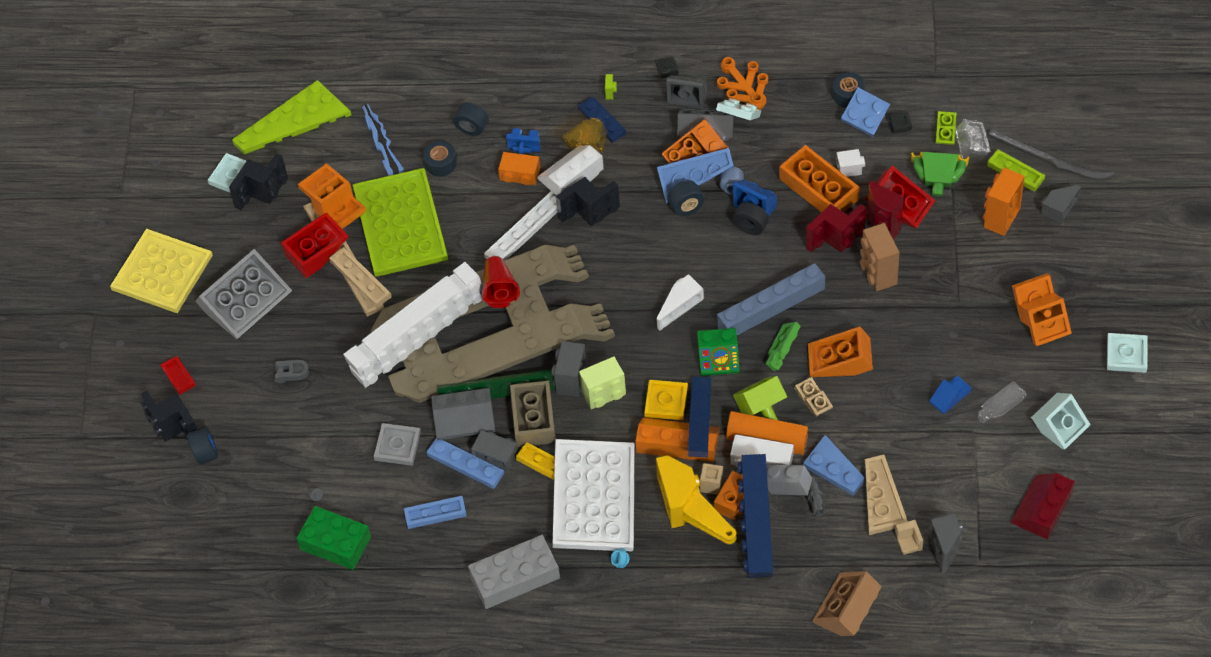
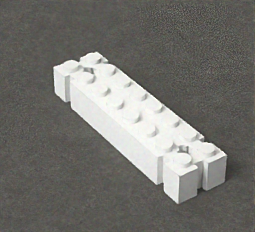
[343,262,483,388]

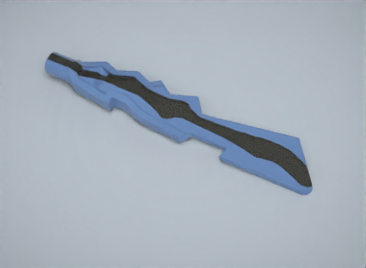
[362,104,404,176]

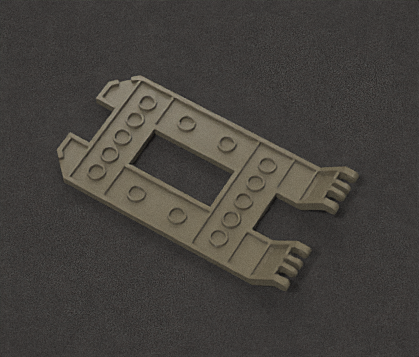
[371,245,615,403]

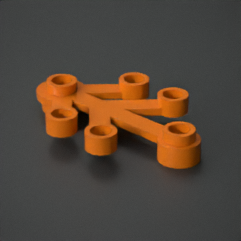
[717,57,768,110]

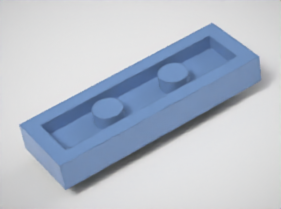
[404,496,467,529]

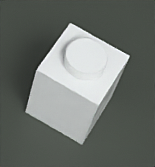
[836,149,865,177]

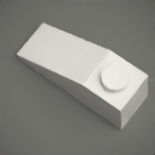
[657,274,704,330]

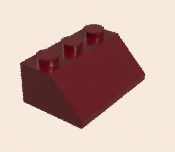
[867,181,904,240]
[1011,473,1075,540]

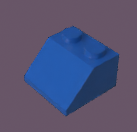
[733,180,777,216]

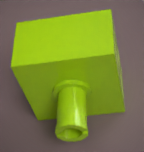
[733,376,787,421]

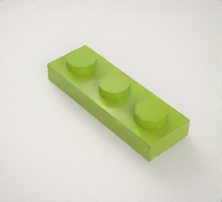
[987,150,1045,192]

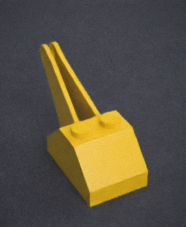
[656,455,736,544]

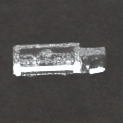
[977,381,1027,424]

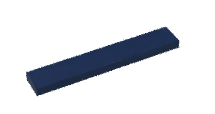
[688,377,712,457]

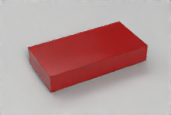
[160,356,196,395]

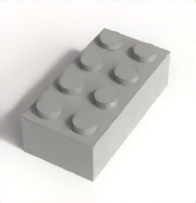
[468,535,560,609]

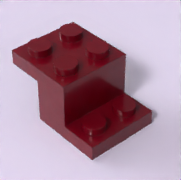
[806,204,867,253]

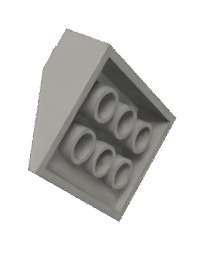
[195,249,292,339]

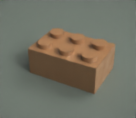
[860,223,899,291]

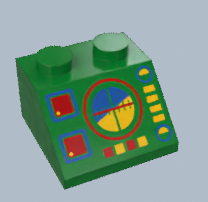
[697,328,740,376]

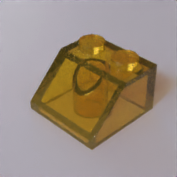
[563,118,607,152]

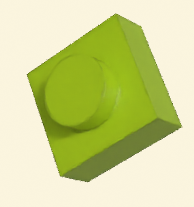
[605,74,617,100]

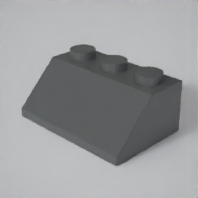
[677,109,735,141]
[431,388,495,440]

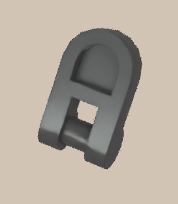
[274,360,309,383]

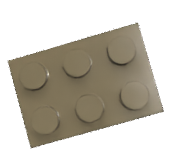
[510,381,556,447]

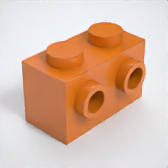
[714,471,744,521]

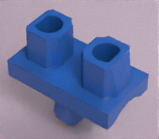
[506,128,541,155]

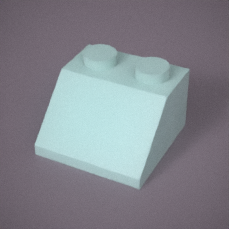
[1031,393,1090,450]

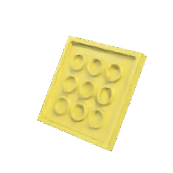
[110,229,213,313]

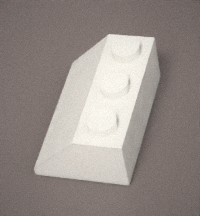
[537,145,603,196]

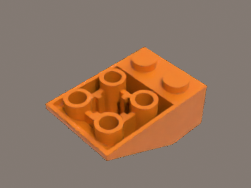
[662,118,728,164]

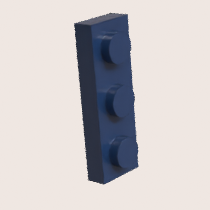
[578,96,626,143]

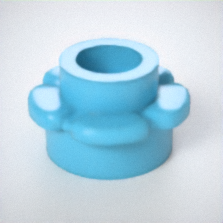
[611,548,629,568]

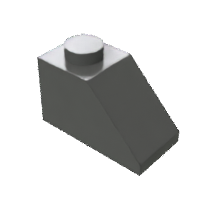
[1040,185,1081,223]

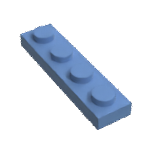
[427,438,504,489]

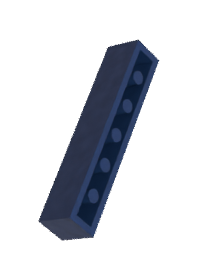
[737,454,773,578]

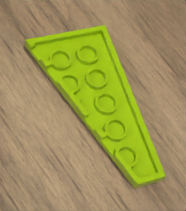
[232,80,351,154]

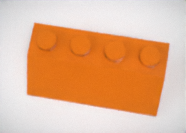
[636,417,720,463]

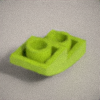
[936,111,957,145]

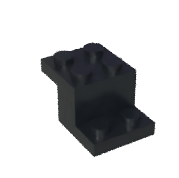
[229,153,288,211]
[556,177,620,226]
[140,391,197,442]

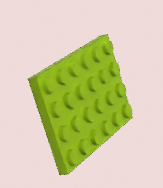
[353,168,448,277]

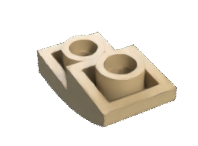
[794,377,833,416]

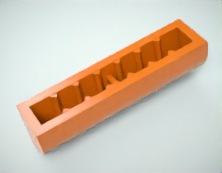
[727,411,808,455]

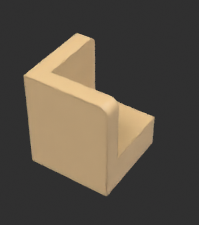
[700,463,723,495]
[895,520,923,555]

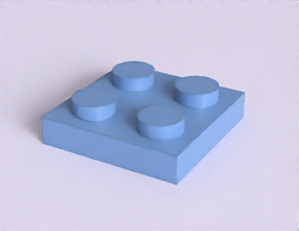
[840,87,890,137]

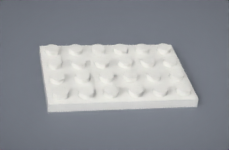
[552,439,634,551]

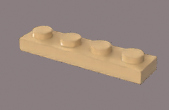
[329,247,391,308]

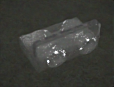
[955,119,991,159]

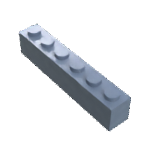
[717,263,825,335]

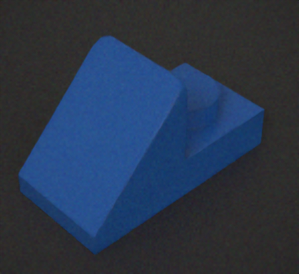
[929,376,971,415]

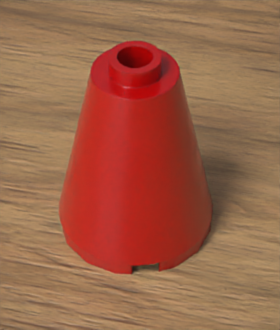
[482,256,520,308]

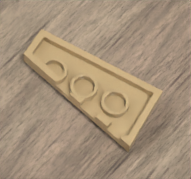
[865,455,908,535]

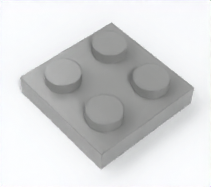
[374,423,421,466]

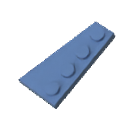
[657,148,734,203]

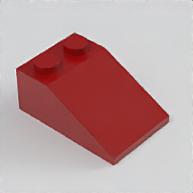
[865,166,936,229]
[281,212,349,278]

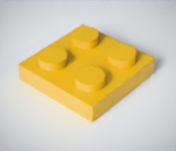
[645,380,688,420]

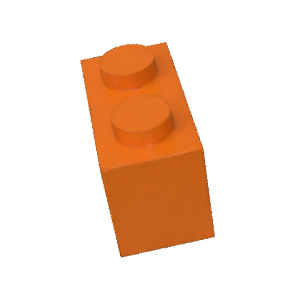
[498,152,540,185]

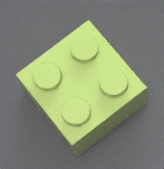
[579,357,626,409]

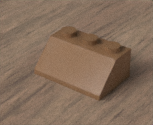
[813,571,882,636]

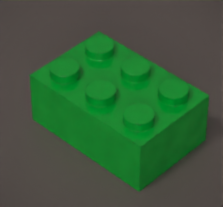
[297,506,371,570]

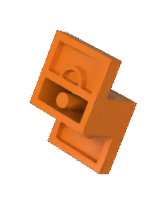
[298,163,366,229]
[1012,273,1072,346]

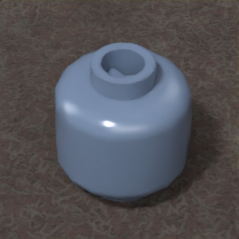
[720,167,744,194]

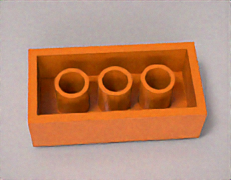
[779,145,860,212]

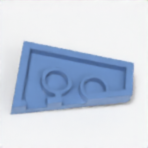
[803,435,864,496]

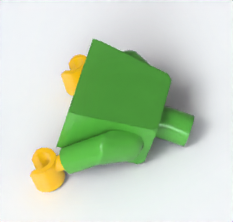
[911,152,969,197]

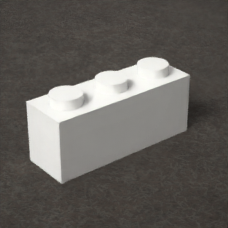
[730,434,794,467]

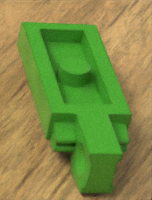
[766,322,801,371]

